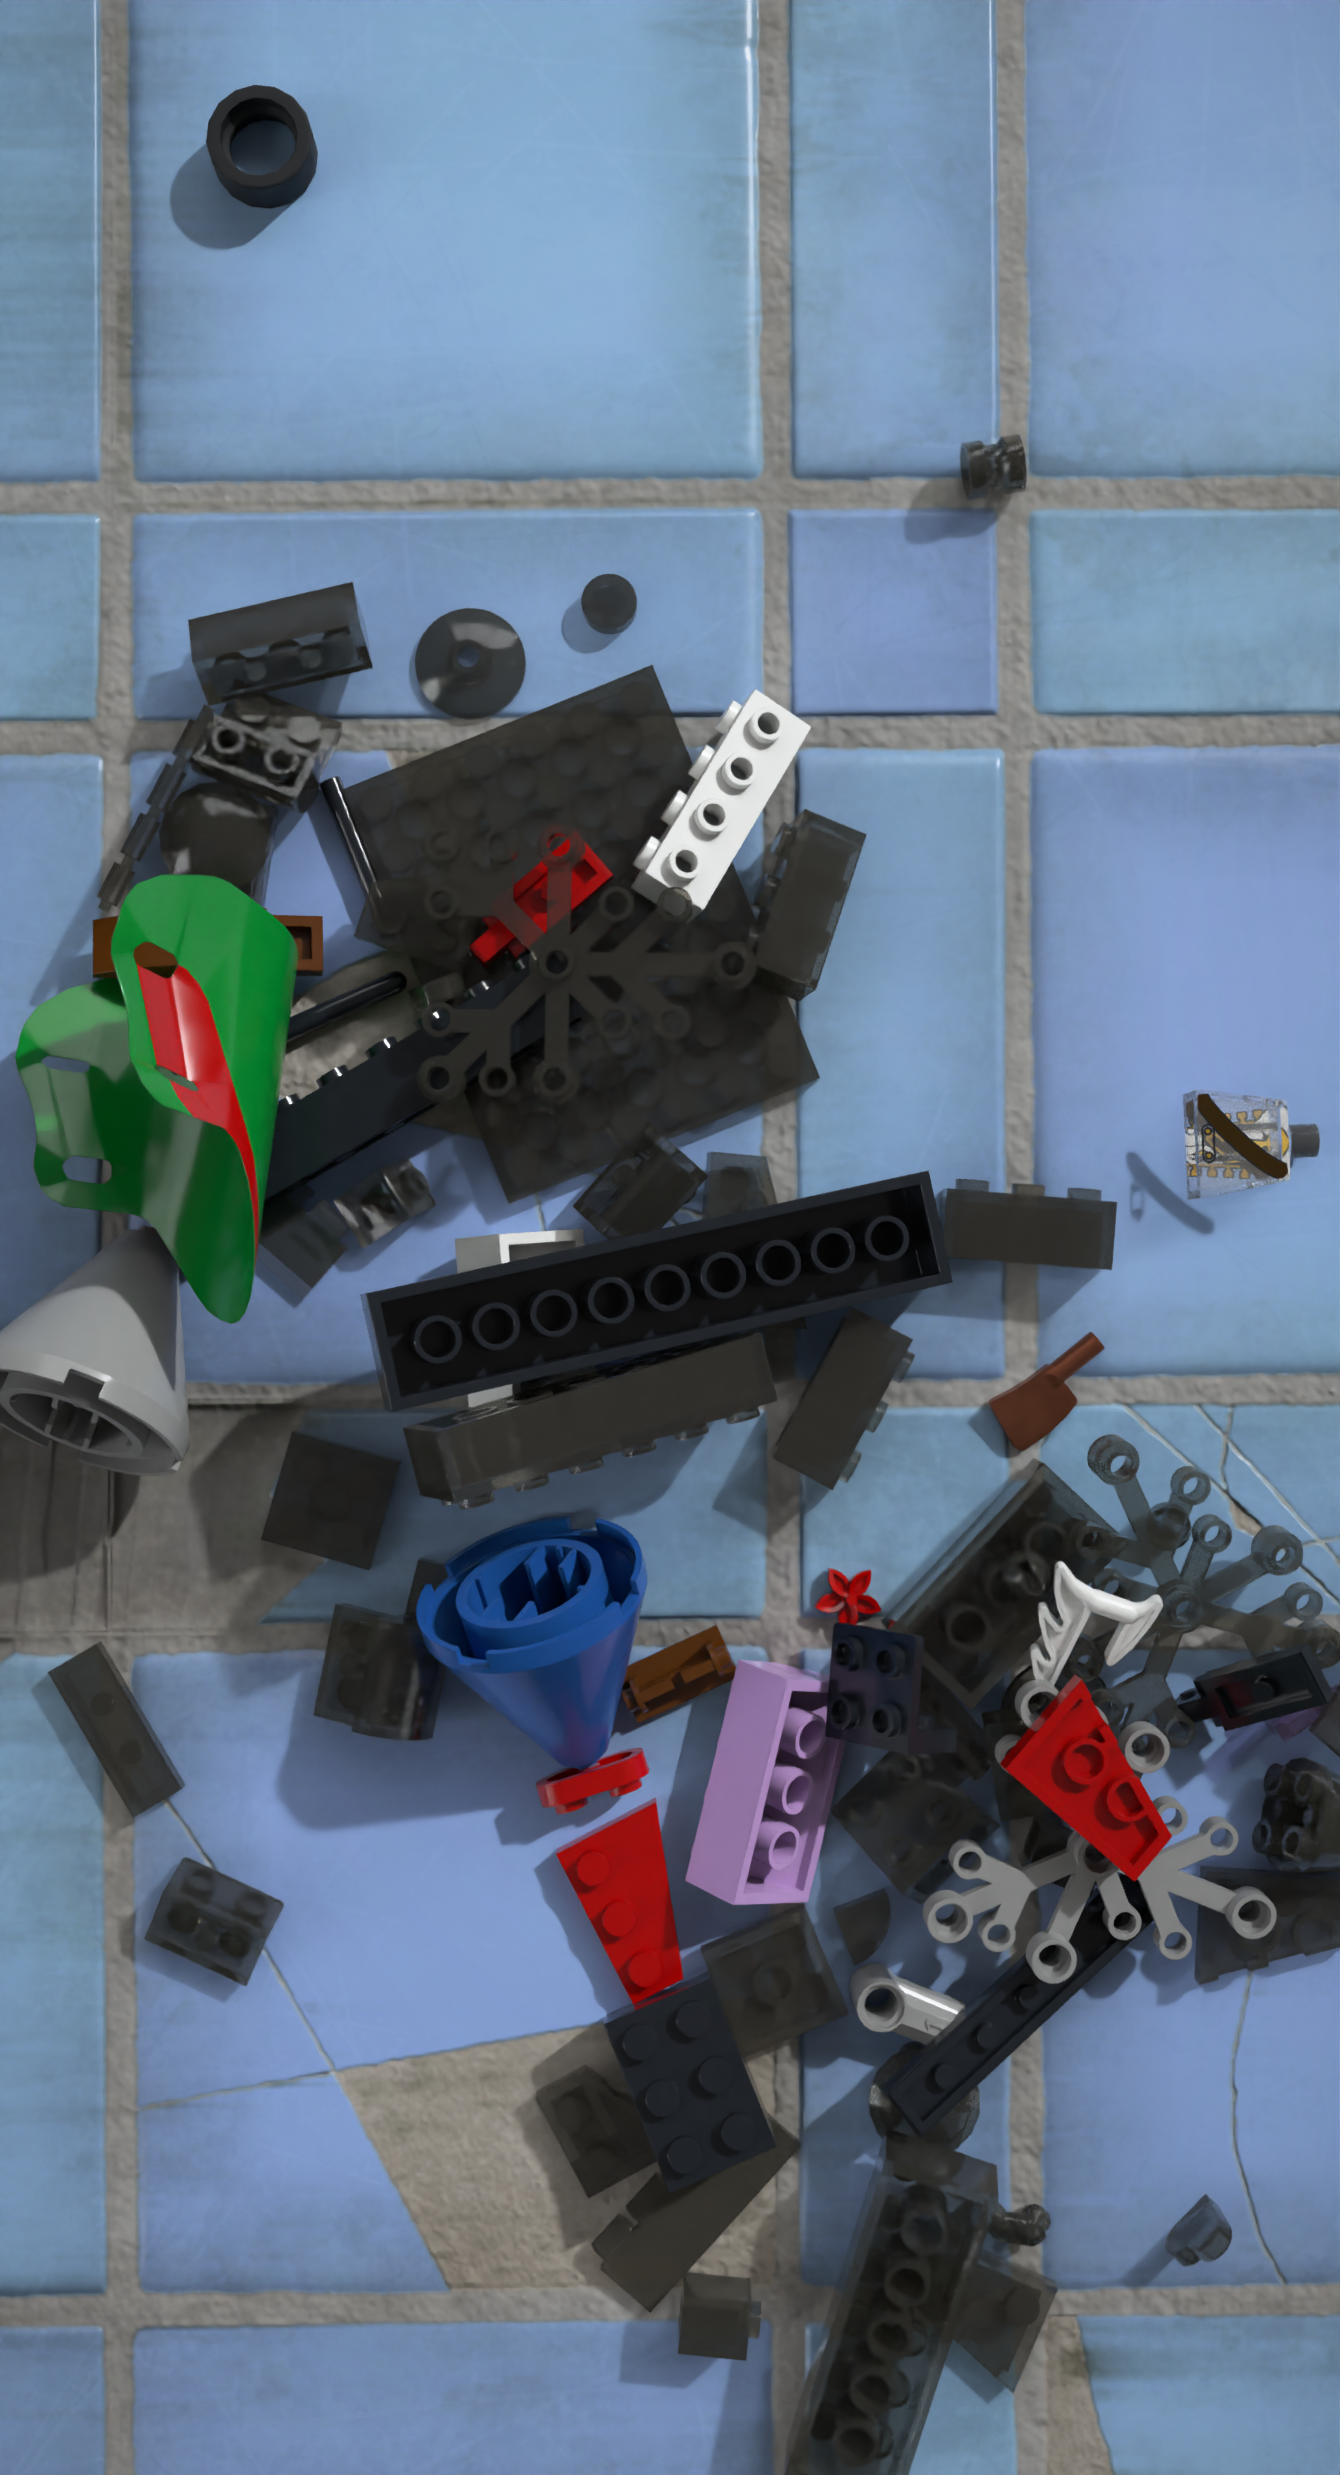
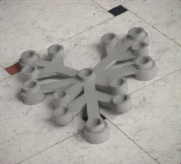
[922,1680,1277,1984]

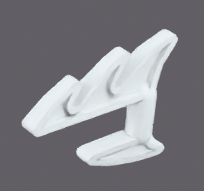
[1030,1561,1163,1695]

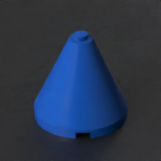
[416,1516,648,1769]

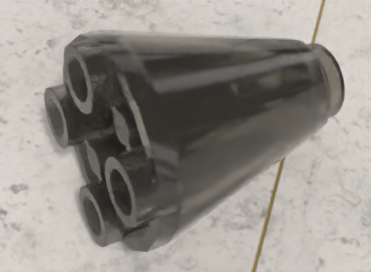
[1252,1757,1340,1874]

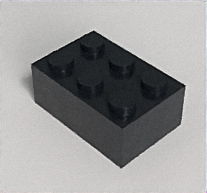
[603,1970,777,2194]

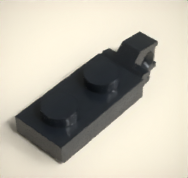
[1171,1642,1333,1732]

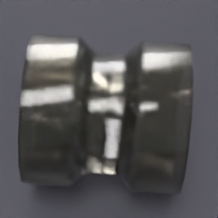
[960,434,1027,500]

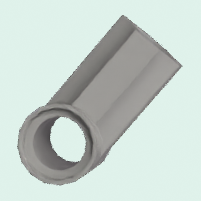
[849,1963,966,2044]

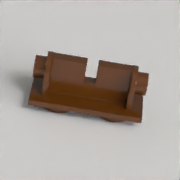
[621,1625,736,1723]

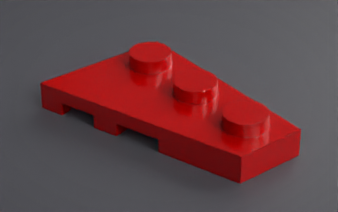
[999,1674,1172,1882]

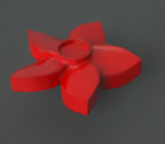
[814,1568,882,1624]

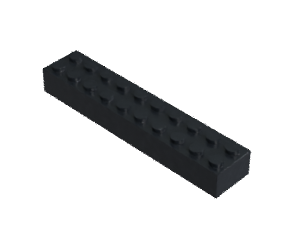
[360,1171,953,1412]

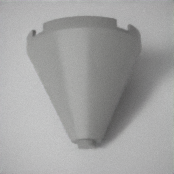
[0,1226,191,1476]

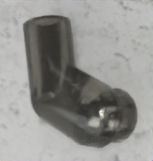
[964,2186,1051,2247]

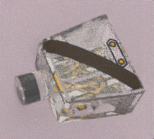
[1183,1090,1320,1200]

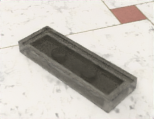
[48,1641,185,1818]

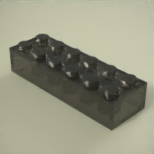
[403,1333,778,1510]
[784,2128,999,2475]

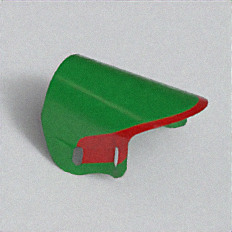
[15,875,299,1324]

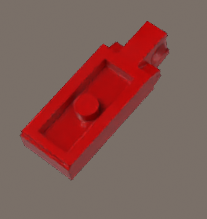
[469,833,614,969]

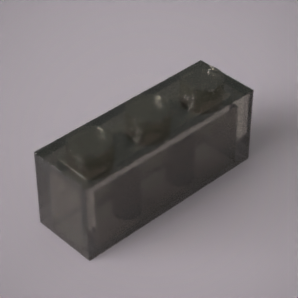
[188,582,373,706]
[737,809,867,1001]
[939,1179,1117,1270]
[770,1307,915,1490]

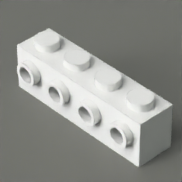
[631,689,811,925]

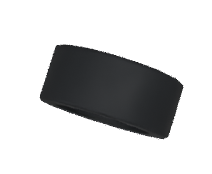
[206,85,318,209]

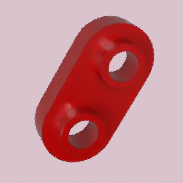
[535,1748,650,1814]

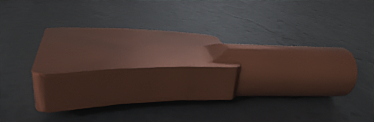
[988,1331,1105,1450]

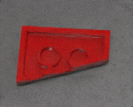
[556,1797,683,2005]

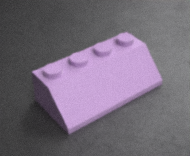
[685,1660,846,1905]

